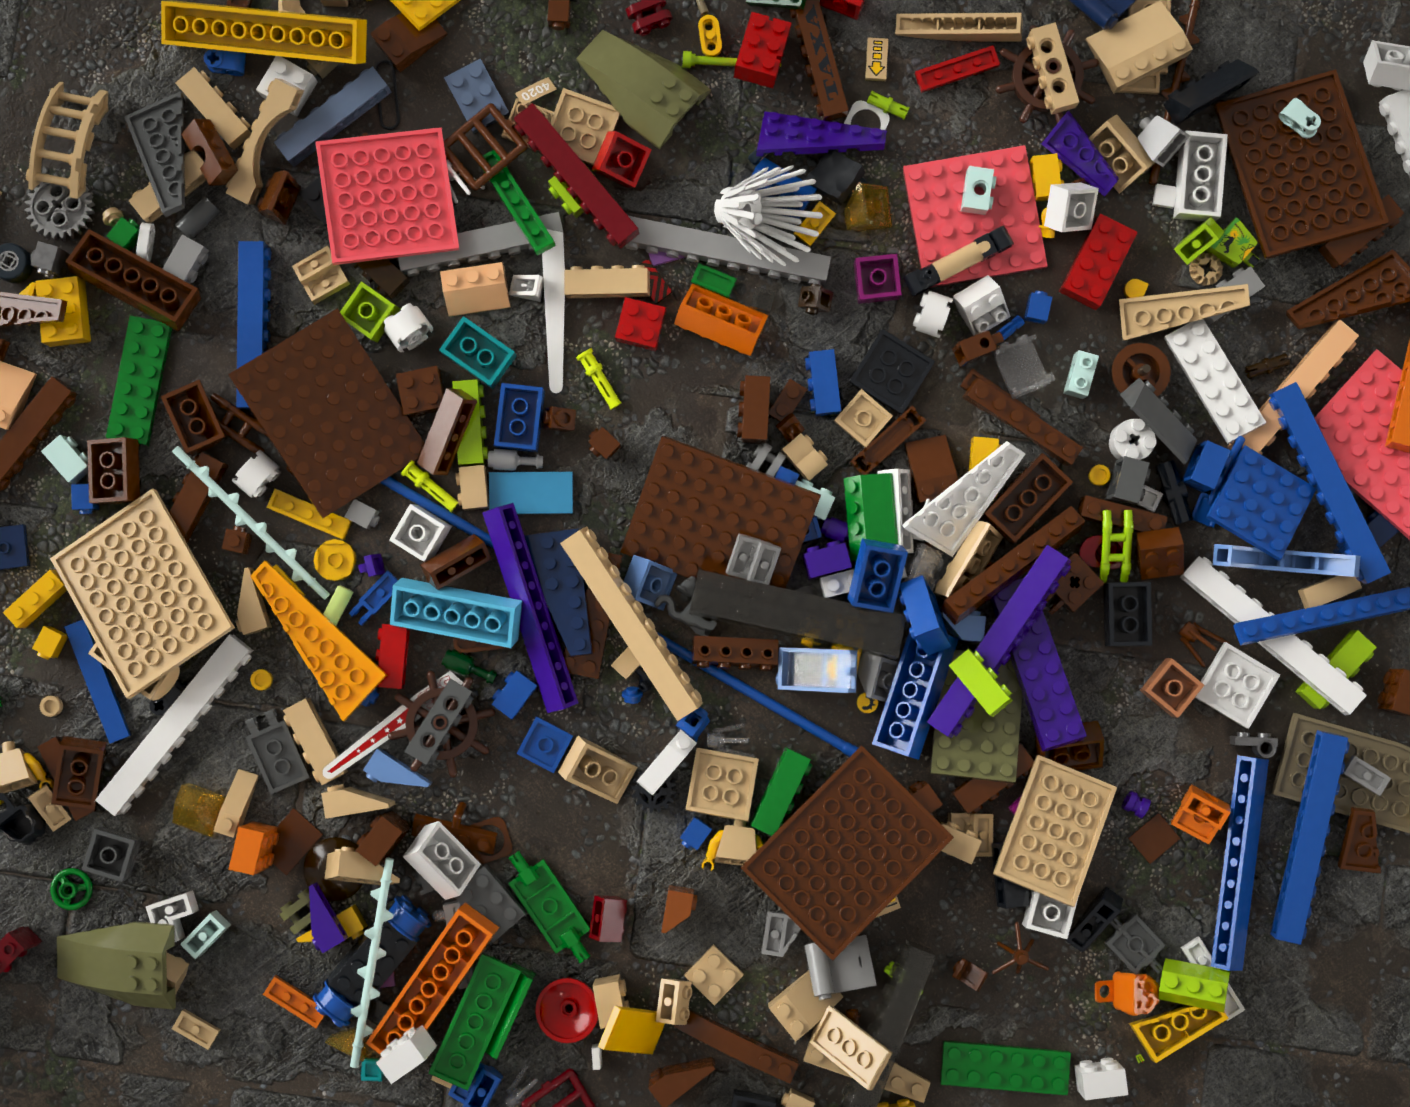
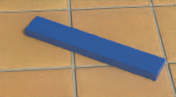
[64,620,131,744]

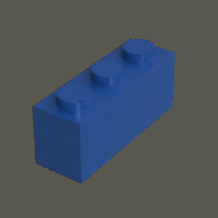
[805,349,841,416]

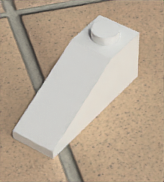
[636,730,697,795]

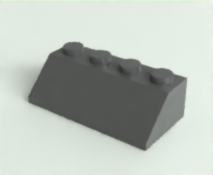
[1120,378,1197,464]

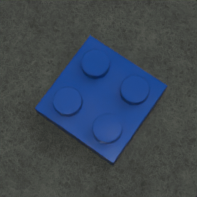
[517,716,574,773]

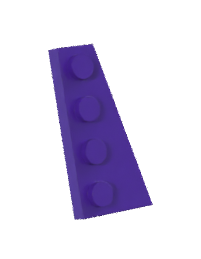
[1041,110,1119,197]

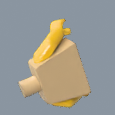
[0,741,54,805]
[702,820,763,871]

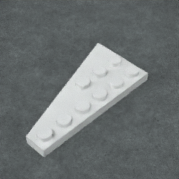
[902,441,1025,557]

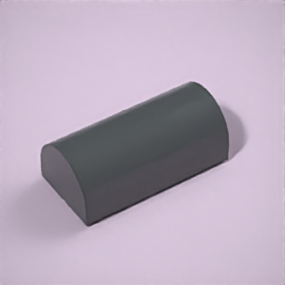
[175,196,221,239]

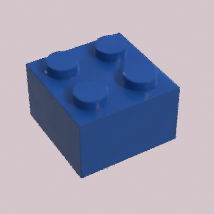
[1181,440,1231,493]

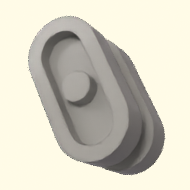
[746,443,787,477]

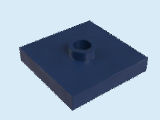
[0,524,30,570]

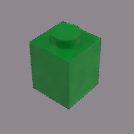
[106,217,140,251]

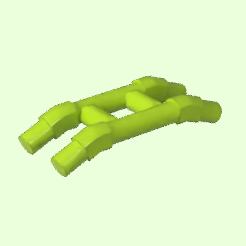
[1099,510,1133,583]

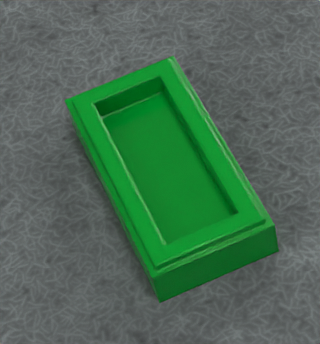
[691,263,737,299]

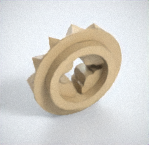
[1189,252,1223,286]

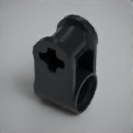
[149,679,187,716]

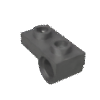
[1230,732,1278,758]

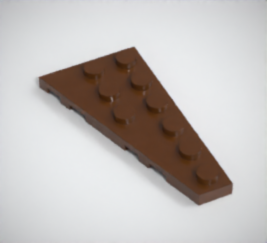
[1286,249,1410,330]

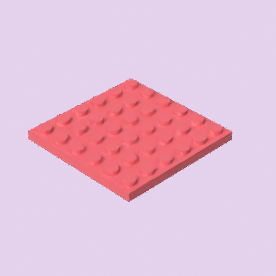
[316,127,459,265]
[902,145,1048,288]

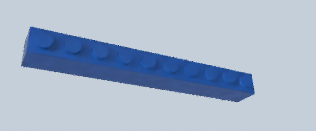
[1269,382,1391,584]
[1270,730,1349,945]
[1211,755,1269,971]

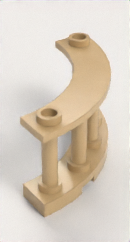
[26,82,108,199]

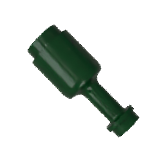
[441,649,497,684]

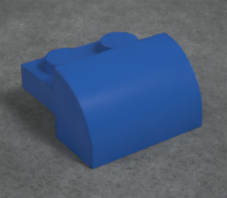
[448,1062,503,1107]

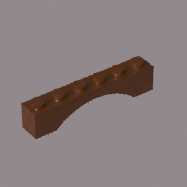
[962,378,1083,466]

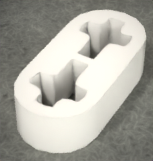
[136,222,155,262]

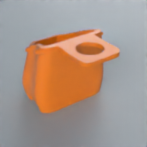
[1095,971,1159,1016]

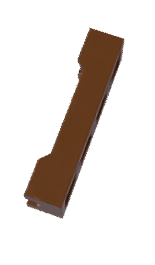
[849,405,926,475]

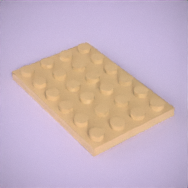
[993,755,1117,907]

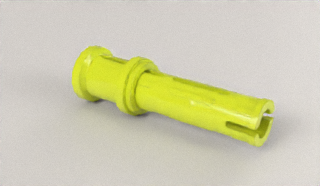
[576,348,622,410]
[401,461,458,512]

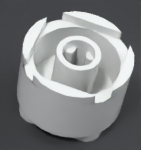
[913,291,953,338]
[384,303,433,352]
[1109,419,1156,460]
[232,450,281,498]

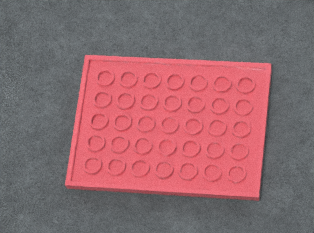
[1314,349,1410,540]

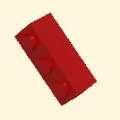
[376,624,410,689]

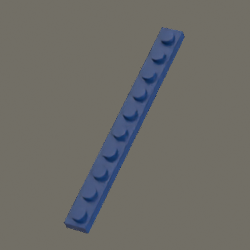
[1233,587,1410,646]

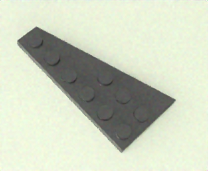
[124,91,185,217]

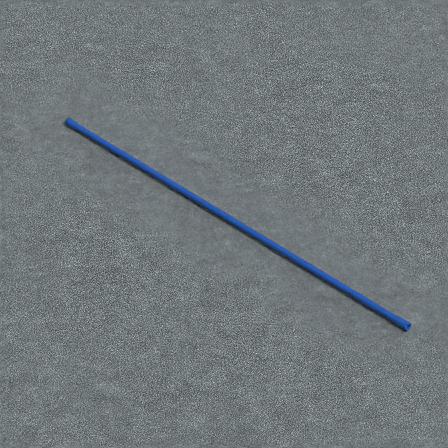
[380,476,858,757]

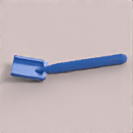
[1192,436,1245,528]

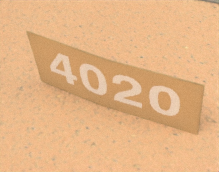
[515,77,557,106]

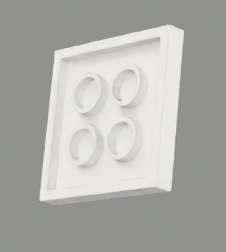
[1195,642,1280,729]

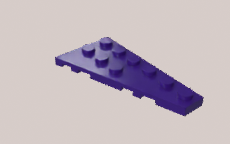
[756,111,887,157]

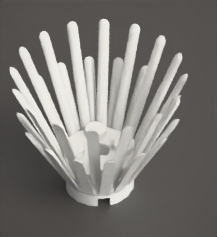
[714,166,823,266]

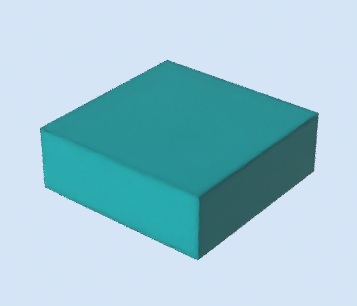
[361,1058,384,1081]

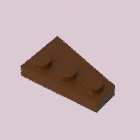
[1338,807,1381,873]

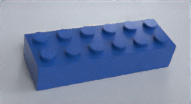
[872,626,959,760]

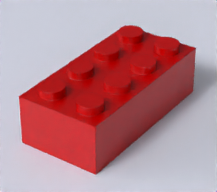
[1059,213,1138,310]

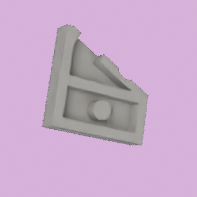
[761,911,801,957]

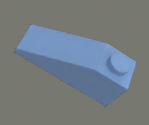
[363,748,433,787]

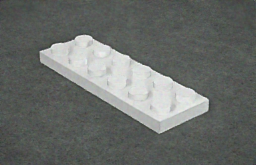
[1164,319,1266,444]

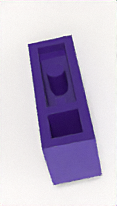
[309,882,348,953]

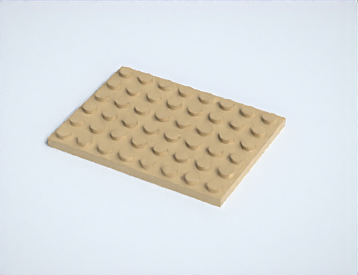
[50,488,235,699]

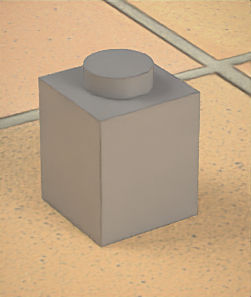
[344,499,380,530]

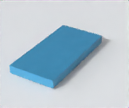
[489,472,573,514]

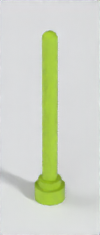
[682,51,781,68]

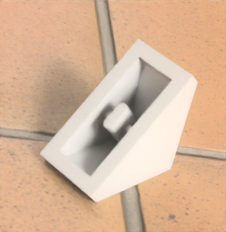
[509,275,544,302]

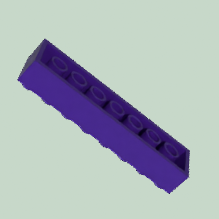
[990,578,1087,752]

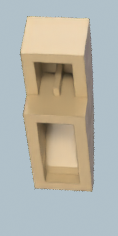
[1298,576,1362,609]

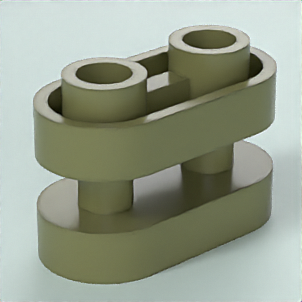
[279,888,311,935]

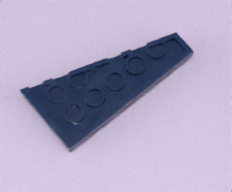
[524,529,593,657]

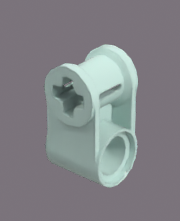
[1279,98,1321,138]

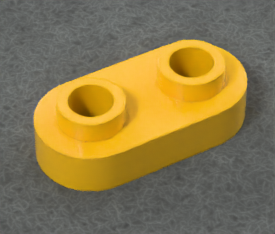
[698,15,722,57]

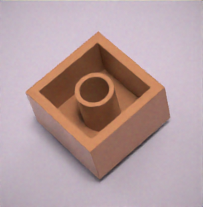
[1140,658,1205,718]

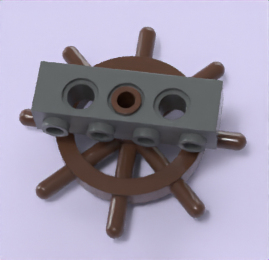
[388,671,496,778]

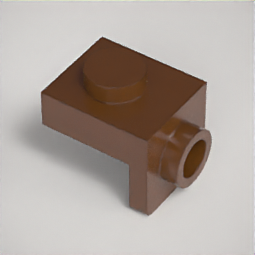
[952,958,989,992]

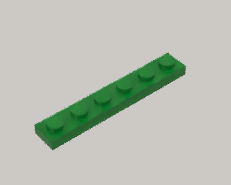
[480,150,556,256]

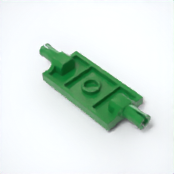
[508,850,591,964]

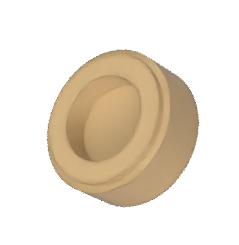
[40,696,63,717]

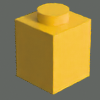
[32,626,68,660]

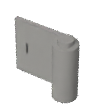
[804,935,877,1000]

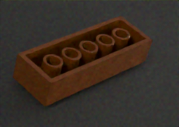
[65,229,201,332]

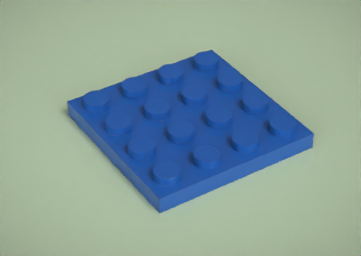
[1206,445,1316,560]

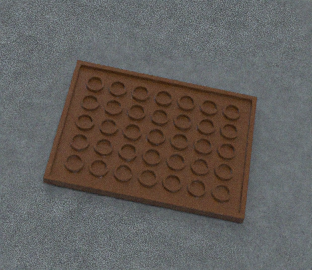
[1214,69,1389,259]
[228,308,425,519]
[620,435,821,611]
[741,745,954,961]

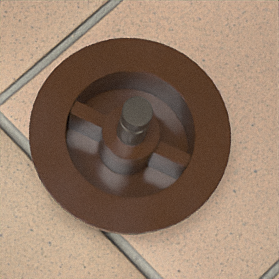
[1112,343,1171,396]

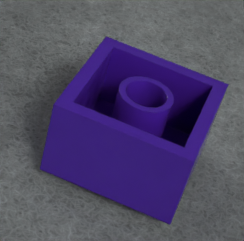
[802,540,852,579]

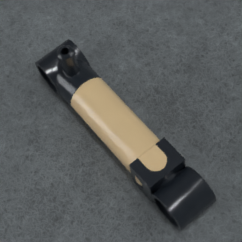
[903,225,1014,297]

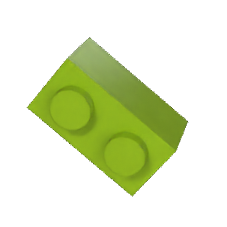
[1174,217,1225,265]

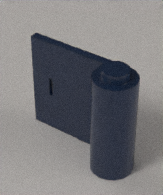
[1069,0,1137,30]

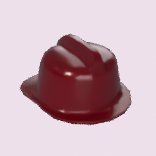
[1080,535,1123,569]

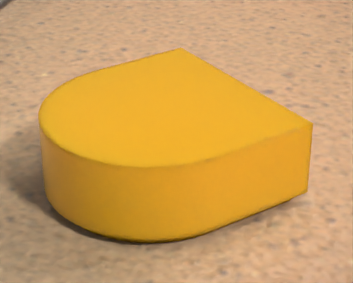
[1124,279,1149,298]

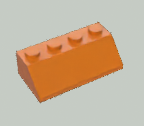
[674,283,768,356]

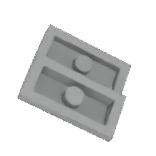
[726,533,781,587]

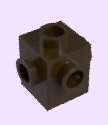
[798,283,834,315]

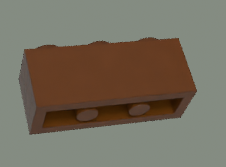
[420,534,492,590]

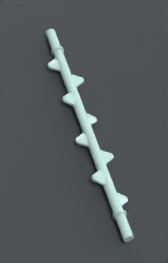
[172,446,330,600]
[350,858,394,1068]

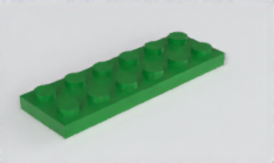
[106,316,172,446]
[428,953,521,1091]
[940,1040,1071,1095]

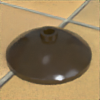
[304,837,363,901]

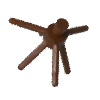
[992,922,1049,975]

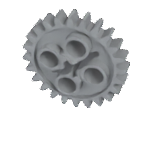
[24,174,95,241]

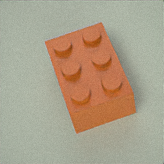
[228,821,279,875]

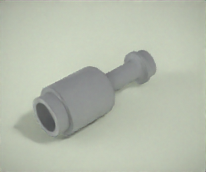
[488,449,543,471]

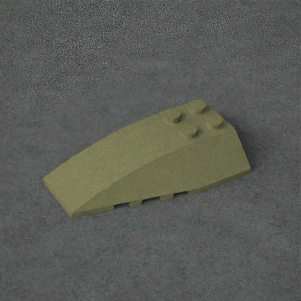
[576,30,711,150]
[57,922,176,1009]

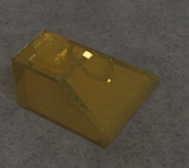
[844,183,892,231]
[172,783,226,837]

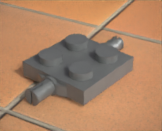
[1104,913,1166,974]

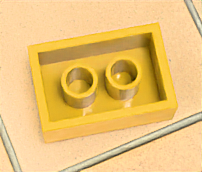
[35,276,91,347]

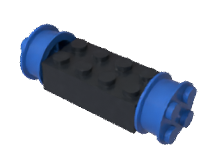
[313,894,432,1028]

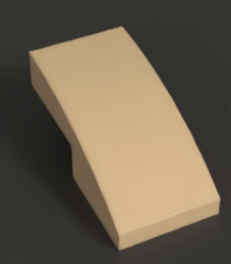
[611,647,640,680]

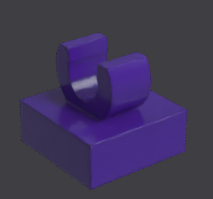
[358,554,385,577]

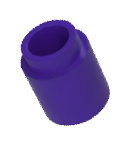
[820,517,849,543]

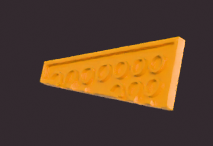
[251,560,387,721]

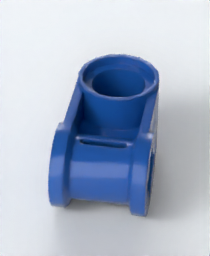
[204,49,246,76]

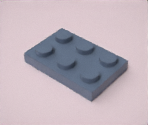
[444,59,510,134]

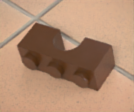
[181,119,238,185]

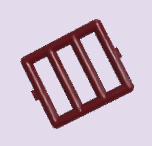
[521,1068,596,1107]

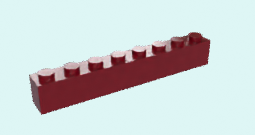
[513,103,640,249]

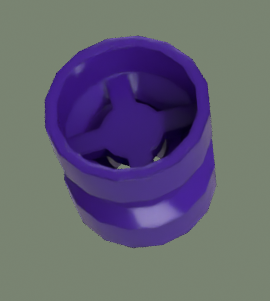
[1122,790,1151,819]

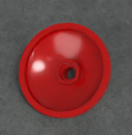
[535,978,598,1043]

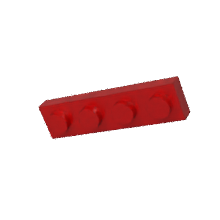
[915,45,1000,93]

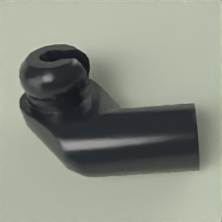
[635,665,652,693]

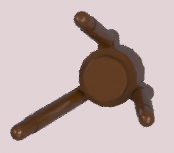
[1178,621,1230,667]

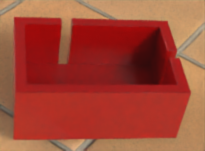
[734,12,791,88]

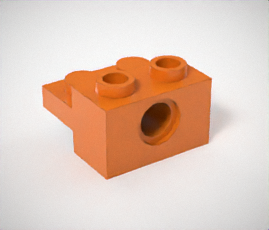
[1171,784,1231,844]

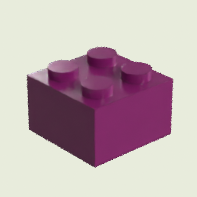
[854,254,902,304]

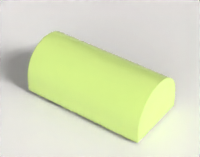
[323,585,354,626]

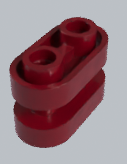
[625,0,673,36]

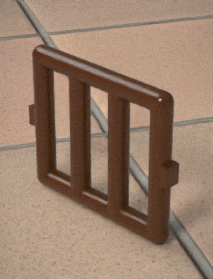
[444,103,528,191]

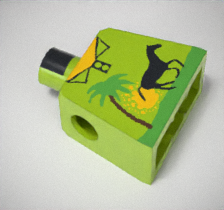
[1205,217,1260,268]

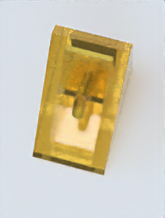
[325,1026,368,1062]

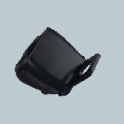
[0,793,46,845]

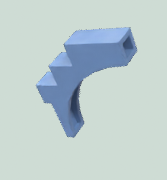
[1213,544,1361,577]

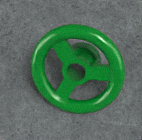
[50,868,93,910]

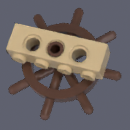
[996,22,1099,123]

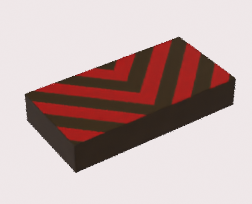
[639,259,672,305]

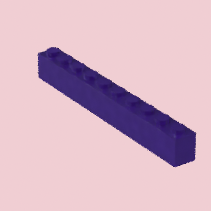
[483,503,578,713]
[927,545,1071,738]

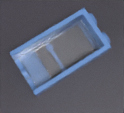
[776,647,857,693]

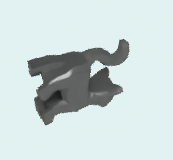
[654,576,728,636]

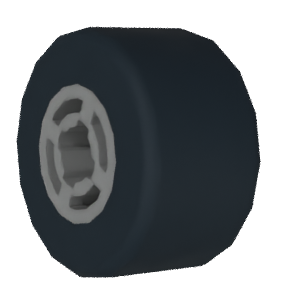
[0,243,33,283]

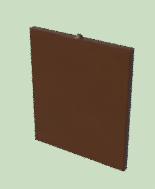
[1128,813,1180,864]

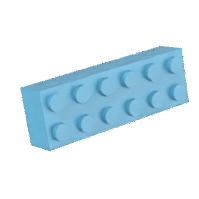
[390,578,522,648]

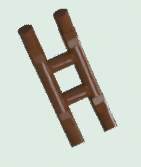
[211,393,268,454]

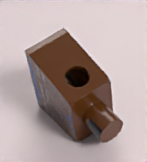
[952,331,1004,368]

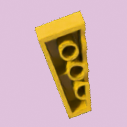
[1129,1005,1229,1063]

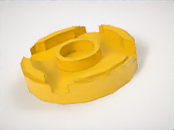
[314,539,357,581]

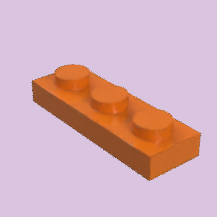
[263,975,325,1028]

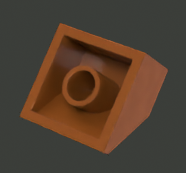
[661,885,697,933]

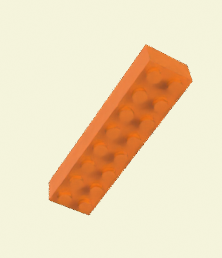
[365,902,500,1054]

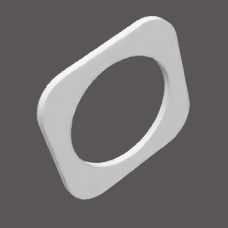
[844,101,890,130]

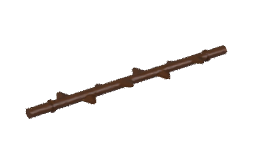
[1148,0,1200,185]

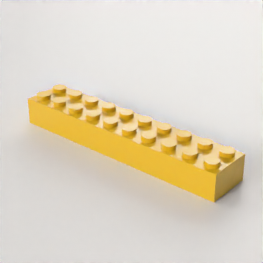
[161,1,367,64]

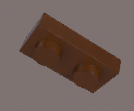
[769,379,807,422]

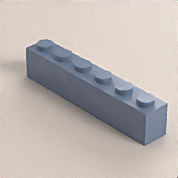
[274,66,392,167]

